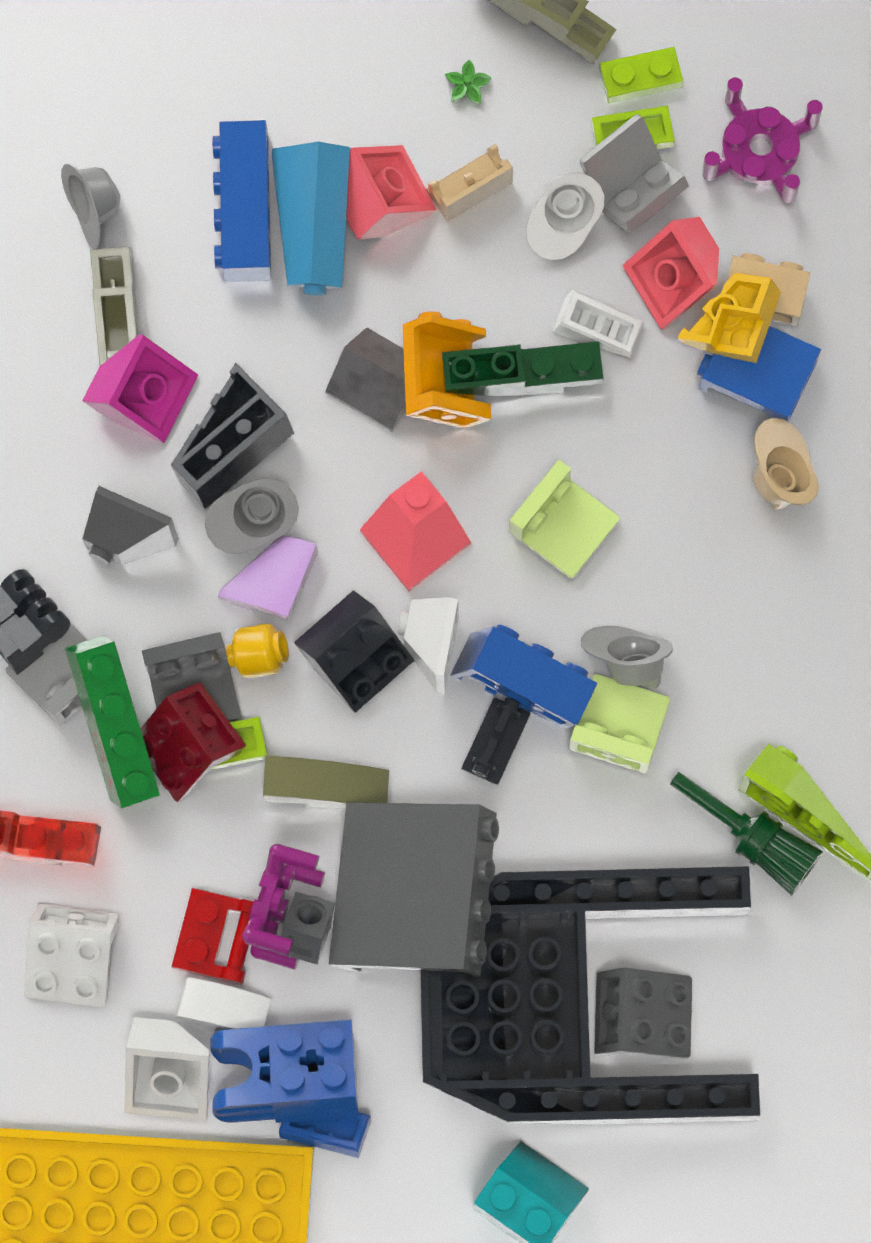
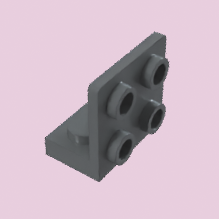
[142,632,241,722]
[594,967,692,1059]

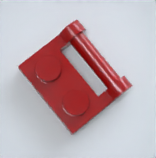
[171,888,254,985]

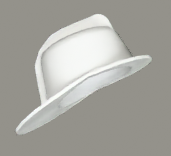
[526,173,604,260]

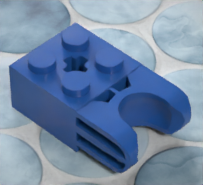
[210,1020,359,1123]

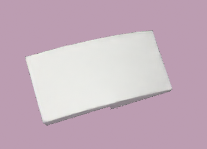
[175,977,271,1030]

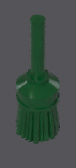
[670,772,823,896]

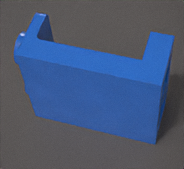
[696,326,821,422]

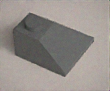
[82,486,179,565]

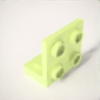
[509,459,619,579]
[569,674,670,774]

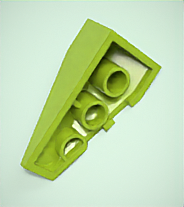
[738,743,871,881]

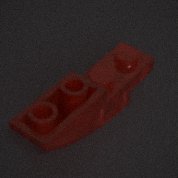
[0,810,101,867]

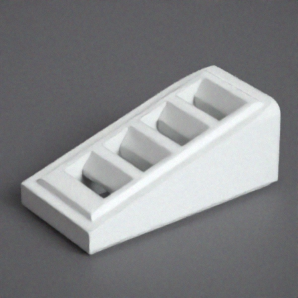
[553,290,643,358]

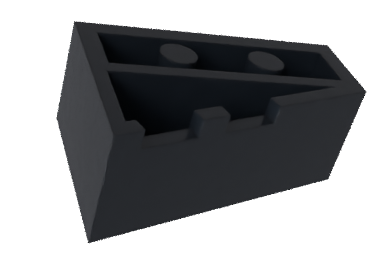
[171,363,294,509]

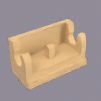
[426,144,513,222]

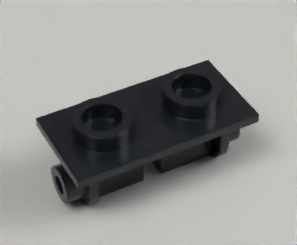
[461,697,531,786]

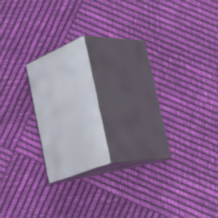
[325,328,406,432]

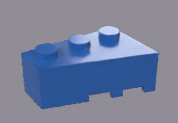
[450,624,598,729]

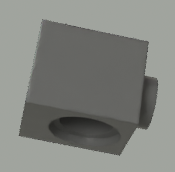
[278,892,335,965]

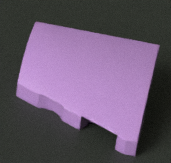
[218,536,318,620]

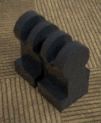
[0,569,70,675]

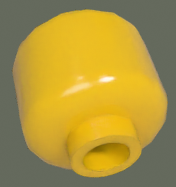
[226,624,289,678]

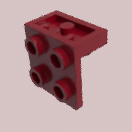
[140,682,246,802]

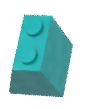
[473,1141,589,1243]

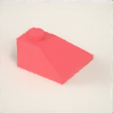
[346,145,437,239]
[622,217,719,330]
[360,471,471,592]

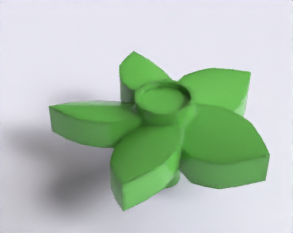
[445,59,491,105]

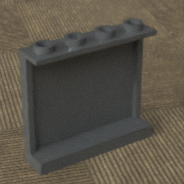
[329,803,499,976]

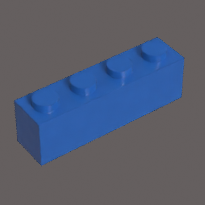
[212,120,271,282]

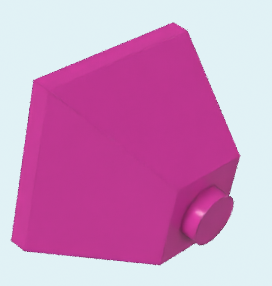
[82,335,198,443]

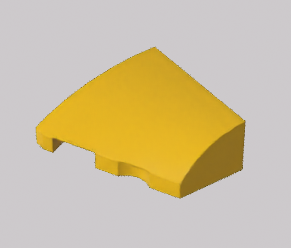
[678,273,781,363]

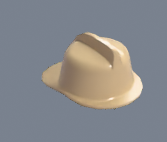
[753,418,819,510]

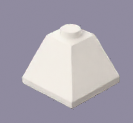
[398,597,459,694]
[124,1017,210,1121]

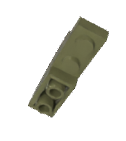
[489,0,617,64]

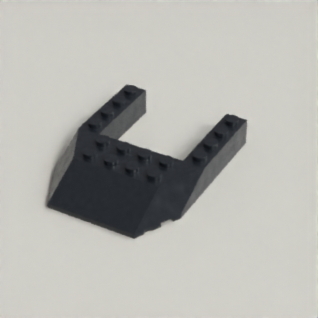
[420,866,760,1125]

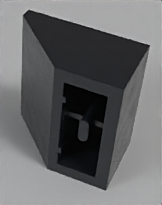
[294,590,415,713]

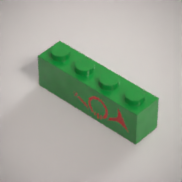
[65,636,160,808]

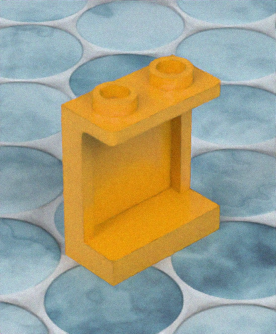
[402,311,492,429]

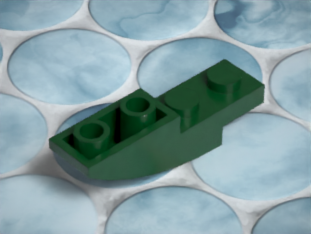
[442,342,604,396]

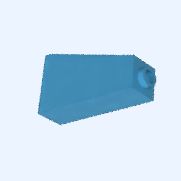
[272,141,350,296]

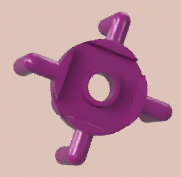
[702,77,823,203]
[242,844,325,970]

